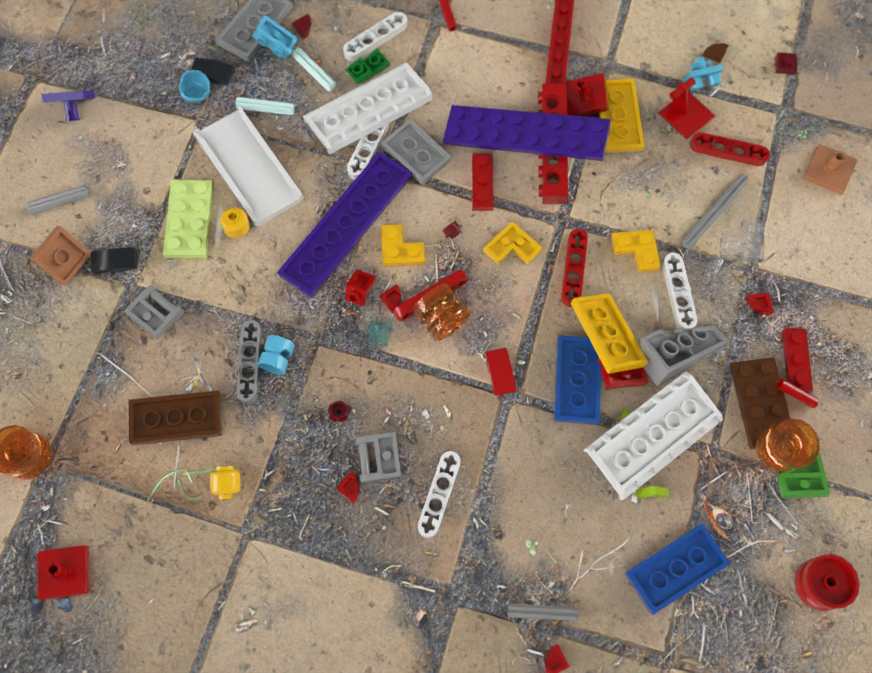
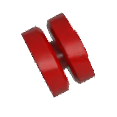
[794,554,860,611]

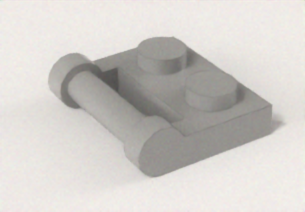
[124,285,184,339]
[356,432,401,484]

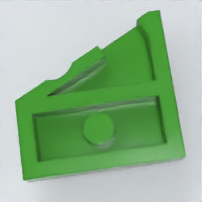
[777,453,830,499]

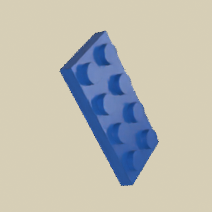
[554,335,601,425]
[624,523,731,615]

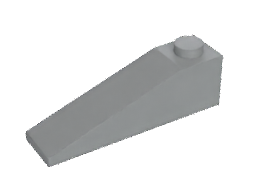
[640,326,729,386]

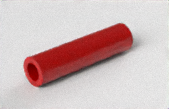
[438,0,458,31]
[776,379,819,408]

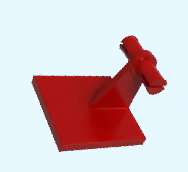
[659,77,715,140]

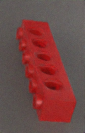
[538,83,568,204]

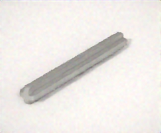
[681,174,749,250]

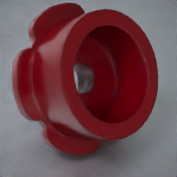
[443,221,462,240]
[328,401,350,422]

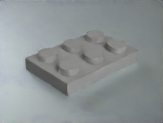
[380,119,452,185]

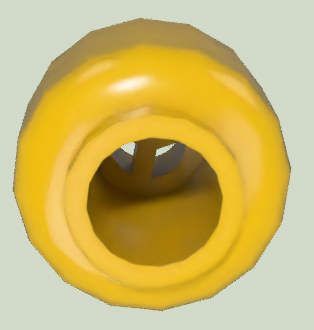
[220,207,250,238]
[210,466,241,499]

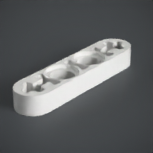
[343,12,407,61]
[347,123,390,180]
[662,253,697,331]
[418,451,461,539]

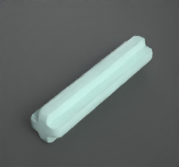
[292,48,336,91]
[235,97,295,115]

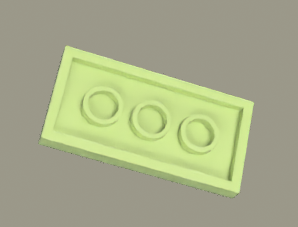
[163,180,214,258]

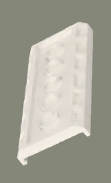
[303,62,433,155]
[192,106,303,226]
[583,371,723,500]

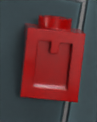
[345,269,376,306]

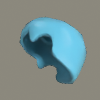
[179,70,210,103]

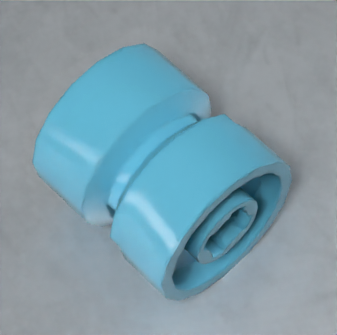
[257,335,295,375]

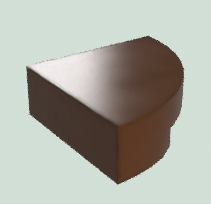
[703,43,729,63]

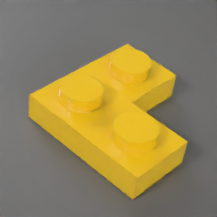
[483,221,543,265]
[381,224,425,267]
[611,229,661,273]

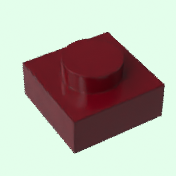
[775,52,797,75]

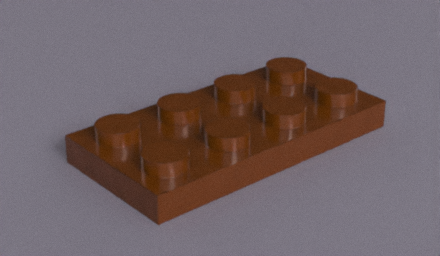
[729,357,797,449]
[129,390,222,445]

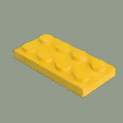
[598,78,645,153]
[570,293,648,374]

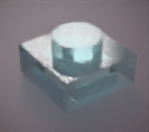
[366,321,391,347]

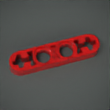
[690,132,770,166]
[561,229,588,307]
[393,269,469,322]

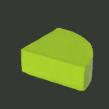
[636,486,669,499]

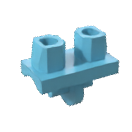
[682,56,724,92]

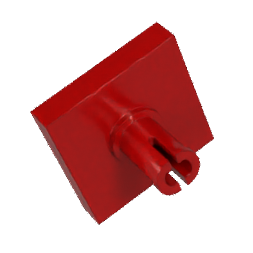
[565,72,609,117]
[37,545,89,601]

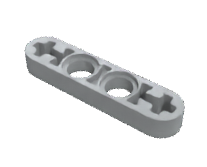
[236,320,262,404]

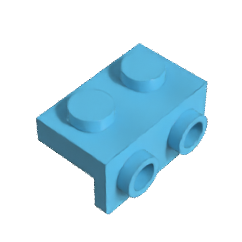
[252,15,298,59]

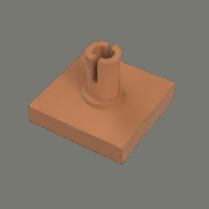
[803,144,858,195]
[29,226,91,286]

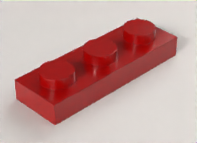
[472,153,493,211]
[782,328,813,393]

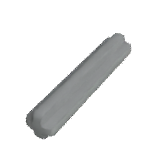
[26,185,90,214]
[507,603,579,621]

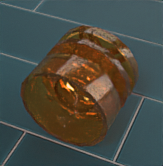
[412,283,471,342]
[756,418,820,473]
[0,425,52,480]

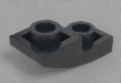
[191,58,235,85]
[91,247,137,274]

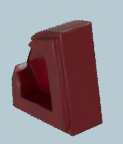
[292,14,311,40]

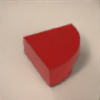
[379,284,401,314]
[746,293,774,315]
[336,471,360,504]
[545,644,570,673]

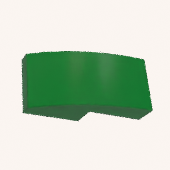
[345,49,390,84]

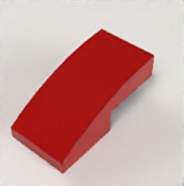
[485,348,517,396]

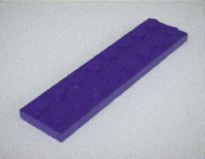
[443,105,611,161]
[277,152,412,298]

